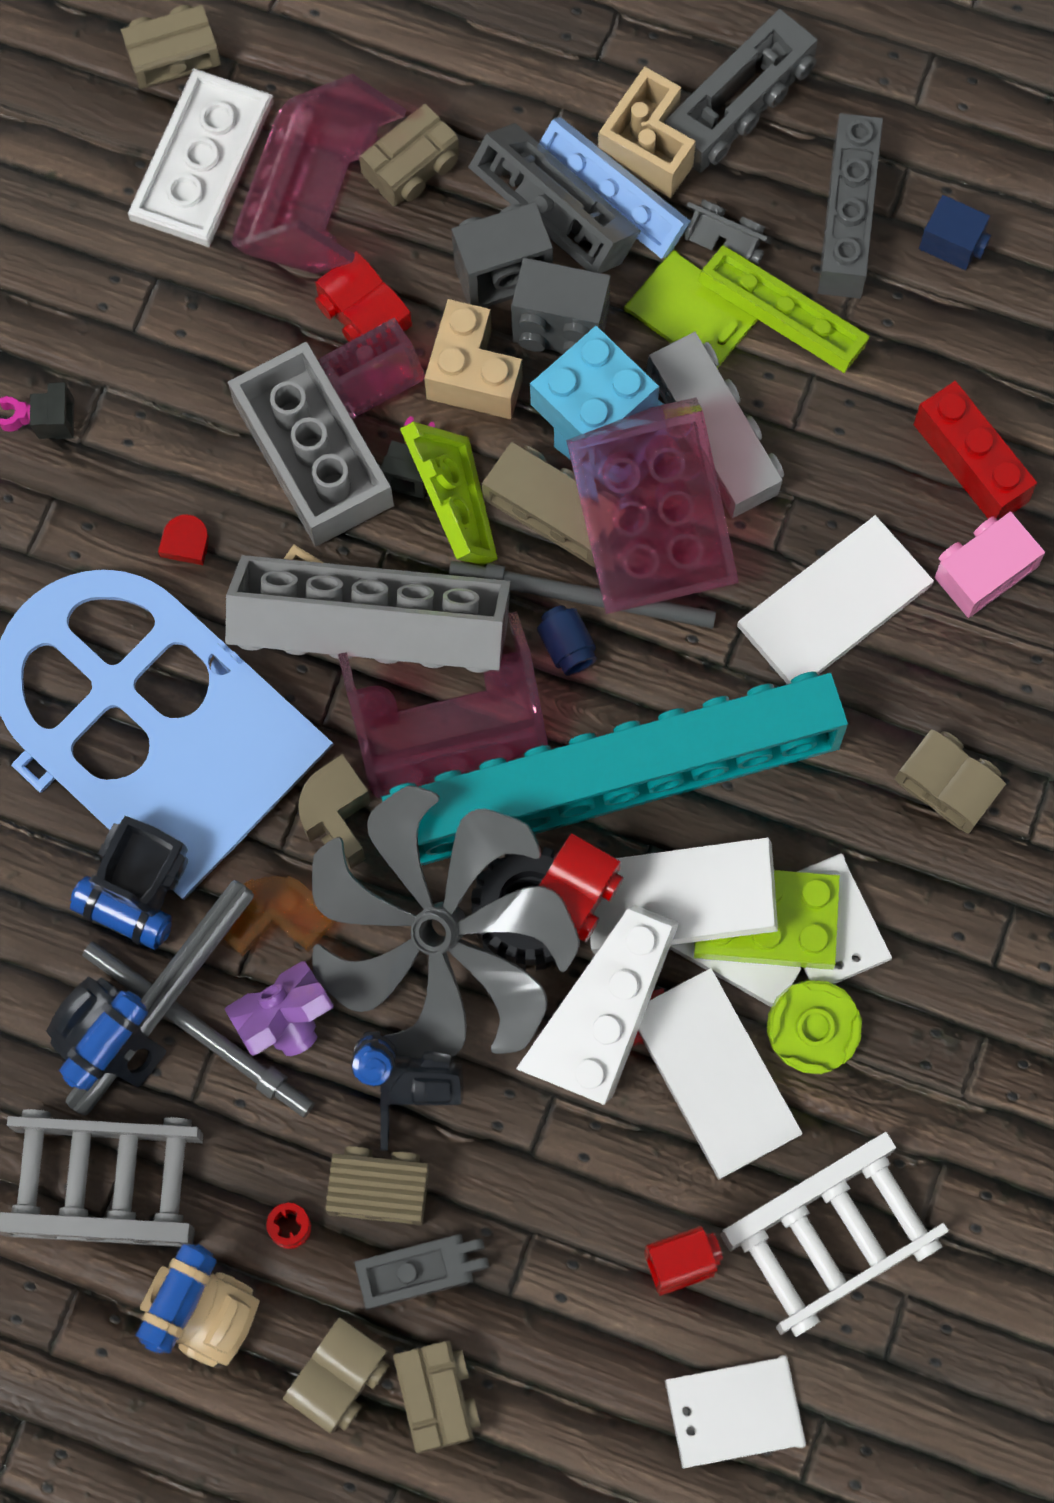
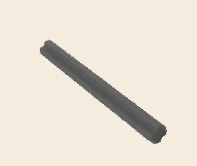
[66,880,254,1115]

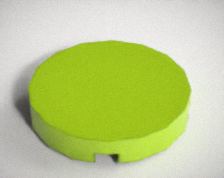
[767,980,862,1074]

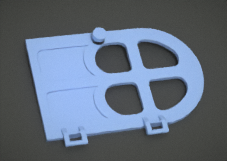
[0,570,334,900]

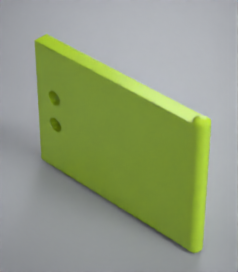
[624,250,758,369]

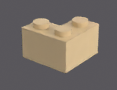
[598,66,696,199]
[424,299,523,419]

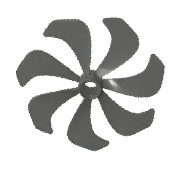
[312,785,580,1058]

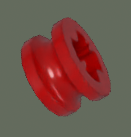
[266,1203,311,1249]

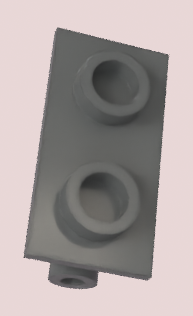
[683,199,772,266]

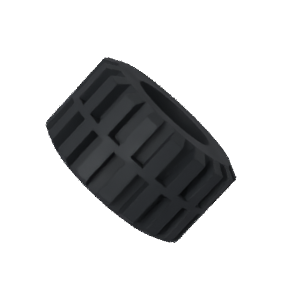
[471,847,557,971]

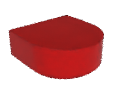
[158,515,209,565]

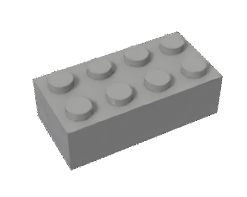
[228,341,394,547]

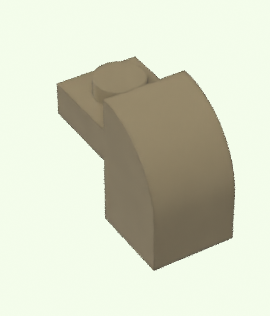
[299,754,371,869]

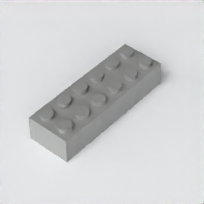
[225,555,511,673]

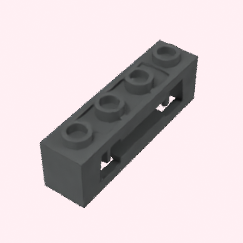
[664,8,818,173]
[818,113,883,299]
[468,123,641,273]

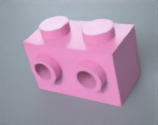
[934,511,1045,618]

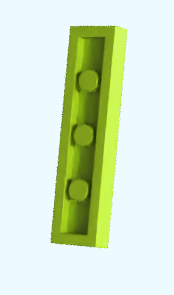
[697,245,870,373]

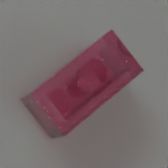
[317,318,425,419]

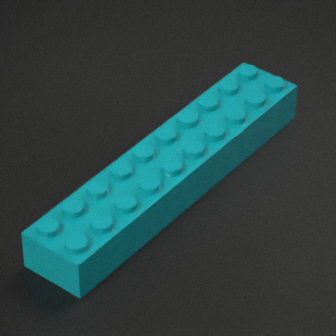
[381,671,848,866]

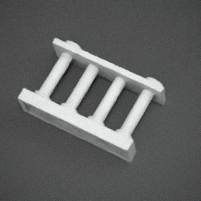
[720,1132,948,1337]

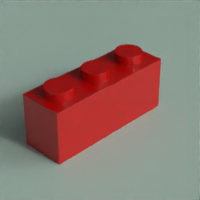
[913,380,1037,520]

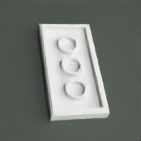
[128,69,274,247]
[737,515,934,685]
[590,838,778,955]
[638,968,803,1180]

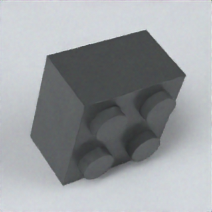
[451,202,553,308]
[511,258,611,354]

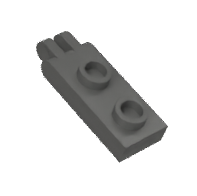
[354,1234,490,1311]

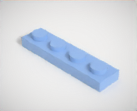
[539,117,691,259]

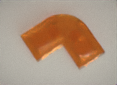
[222,876,337,957]

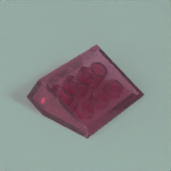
[566,397,739,614]

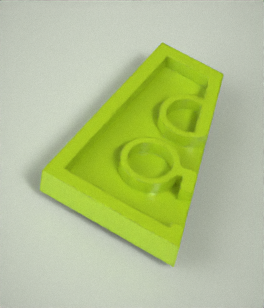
[400,422,498,566]

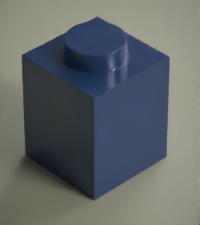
[919,195,992,270]

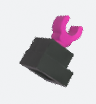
[0,382,74,440]
[381,416,435,499]

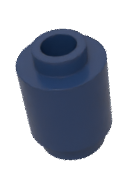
[537,605,597,676]

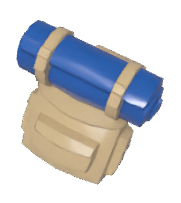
[136,1244,260,1367]

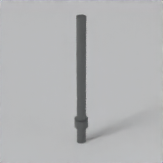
[449,561,716,629]
[82,941,315,1118]

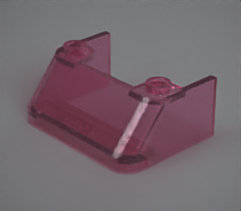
[232,74,406,274]
[338,612,548,799]

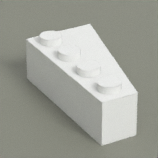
[516,905,679,1105]

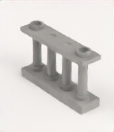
[0,1109,203,1247]

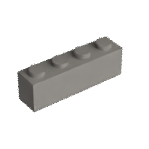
[646,332,784,518]

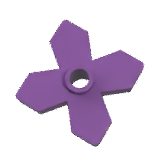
[224,961,334,1056]

